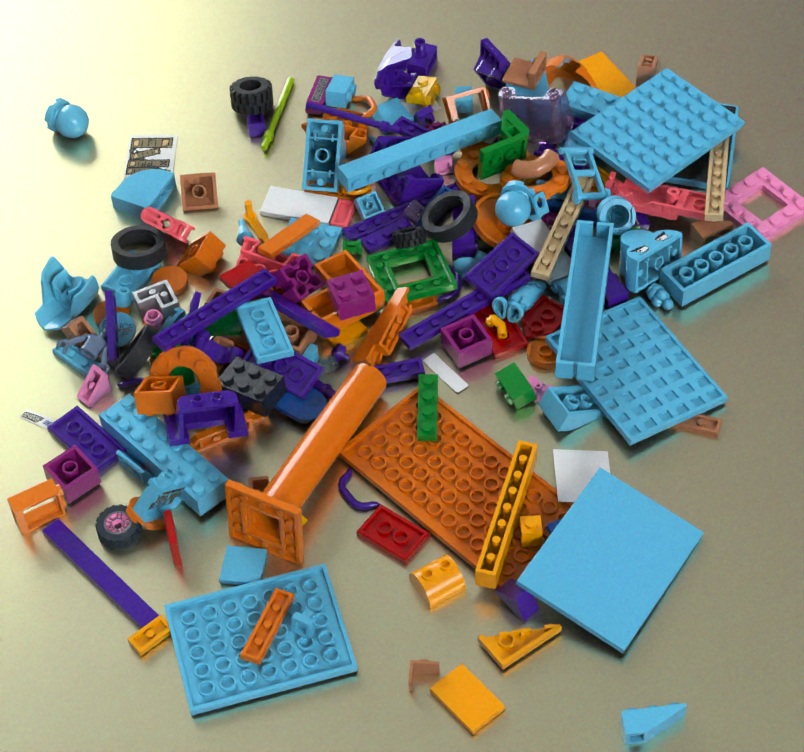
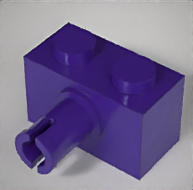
[407,38,437,77]

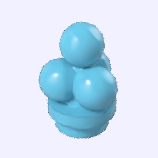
[646,283,674,310]

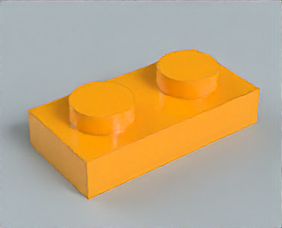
[127,615,171,656]

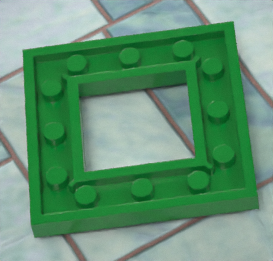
[366,239,458,305]

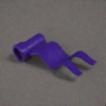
[192,329,246,364]

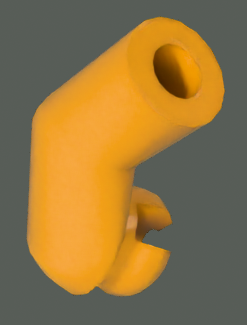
[486,315,507,339]

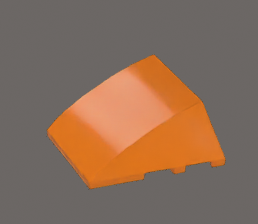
[301,107,369,154]

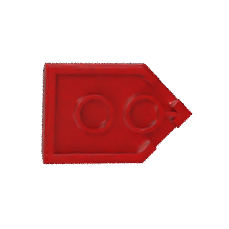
[521,295,564,339]

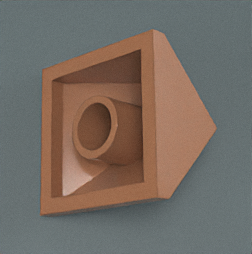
[180,172,218,210]

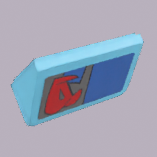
[116,450,155,485]

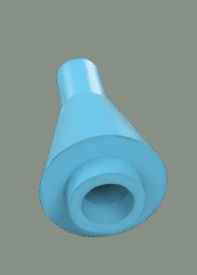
[236,219,254,246]

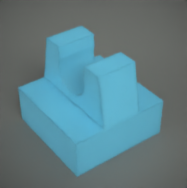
[291,609,314,639]

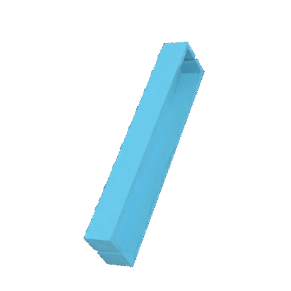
[555,220,614,381]

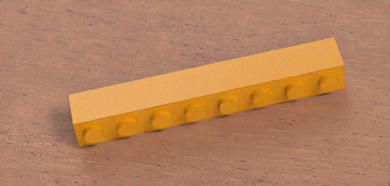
[475,440,538,589]

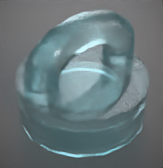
[318,355,339,374]

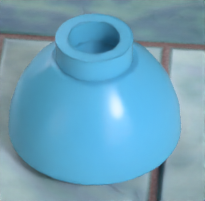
[453,257,479,280]

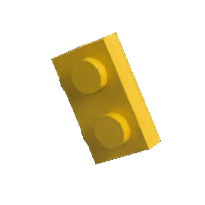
[406,76,441,108]

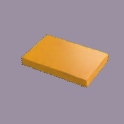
[430,664,505,735]

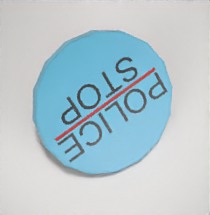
[99,312,136,347]

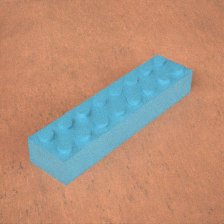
[99,394,229,516]

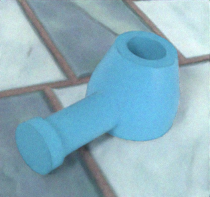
[114,287,135,308]

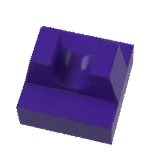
[413,105,435,127]

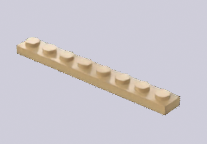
[704,137,729,222]
[531,177,595,281]

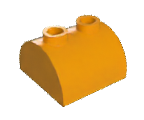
[409,554,466,609]

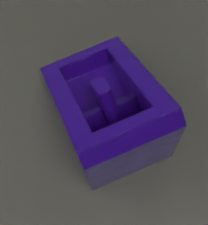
[495,578,539,622]

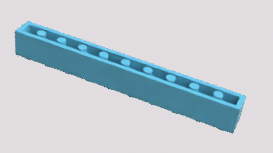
[338,109,502,192]

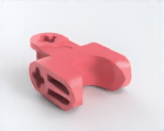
[141,207,195,244]

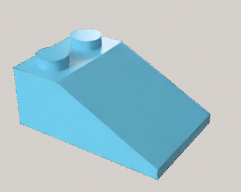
[538,385,605,432]

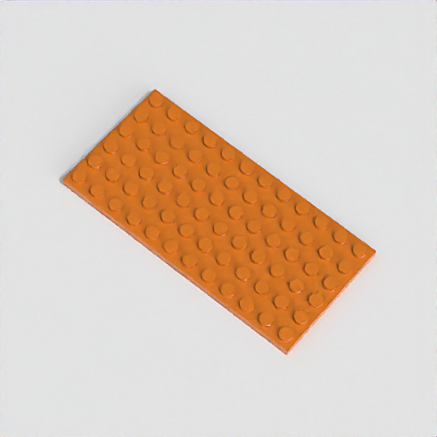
[338,387,573,589]

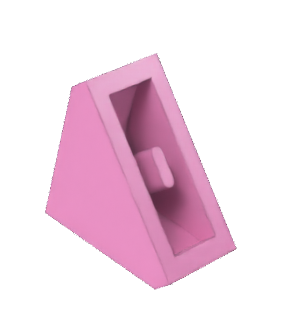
[76,364,112,407]

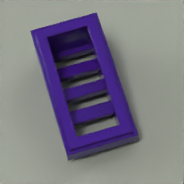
[246,113,266,137]

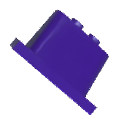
[163,390,248,446]

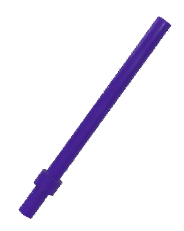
[306,101,402,134]

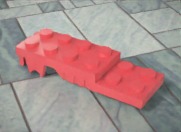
[605,171,712,222]

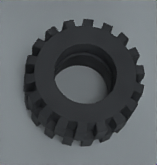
[229,76,274,115]

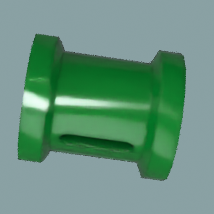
[343,239,362,255]

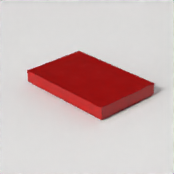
[356,504,430,565]

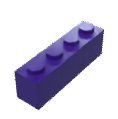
[452,195,478,261]

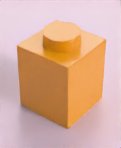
[520,515,542,547]

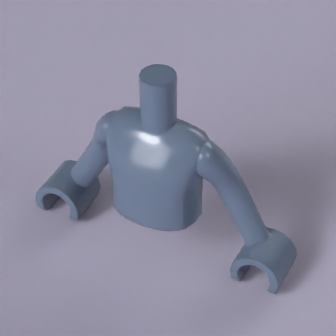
[56,328,109,376]

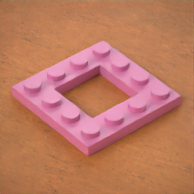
[724,167,804,241]

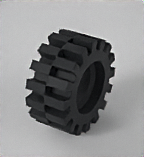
[392,226,427,249]

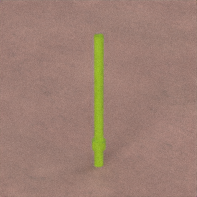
[260,77,294,151]

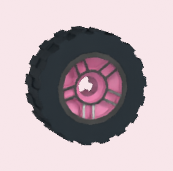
[95,504,142,550]

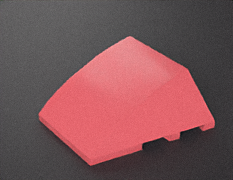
[236,236,301,288]

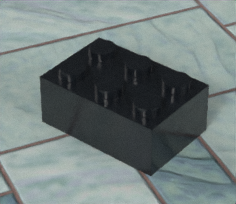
[219,357,287,418]

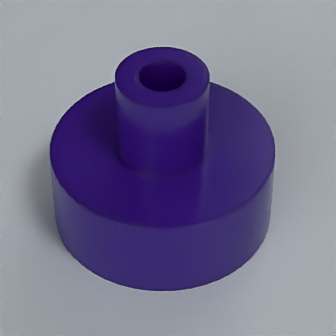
[329,343,349,363]

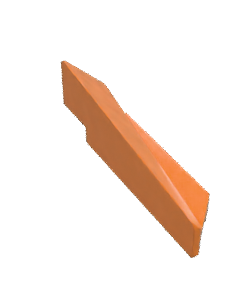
[352,287,413,366]
[189,409,268,452]

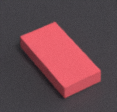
[330,199,356,229]

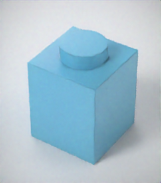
[455,86,473,113]

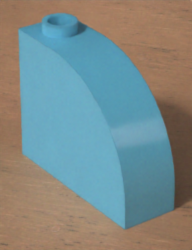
[111,169,176,218]

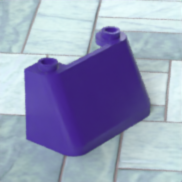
[370,136,445,205]

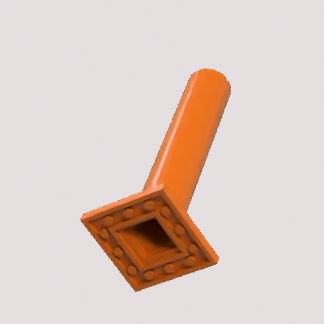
[225,363,387,566]

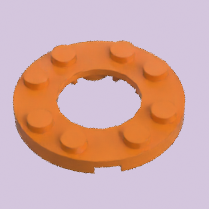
[454,150,525,200]
[500,155,571,202]
[149,345,222,394]

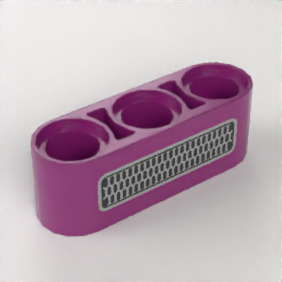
[305,75,333,116]

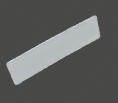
[423,353,469,393]

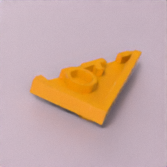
[478,624,562,670]

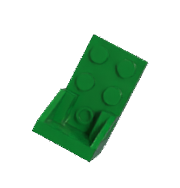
[477,109,530,180]

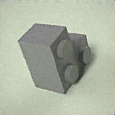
[132,280,180,322]

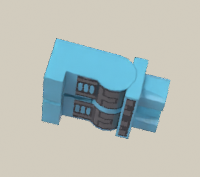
[133,468,186,523]

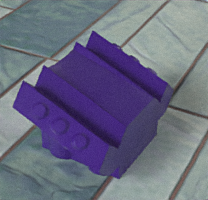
[473,38,511,92]

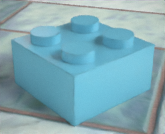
[353,191,385,221]

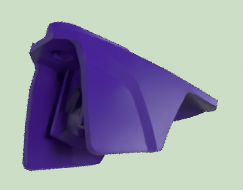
[374,39,417,99]

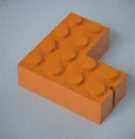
[301,250,386,338]

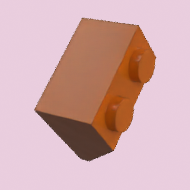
[177,231,226,276]

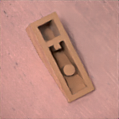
[635,54,658,87]

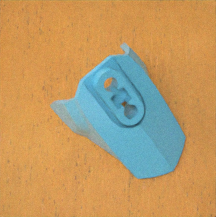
[34,256,99,331]

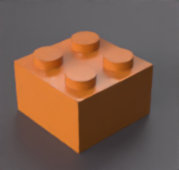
[134,375,186,416]

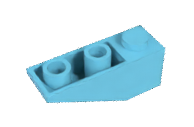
[620,703,687,745]

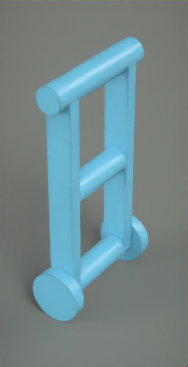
[558,147,611,204]

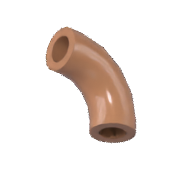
[512,149,559,179]

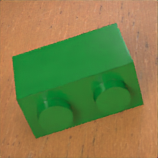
[495,362,537,410]

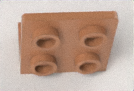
[503,51,547,90]

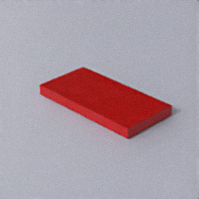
[472,303,529,360]

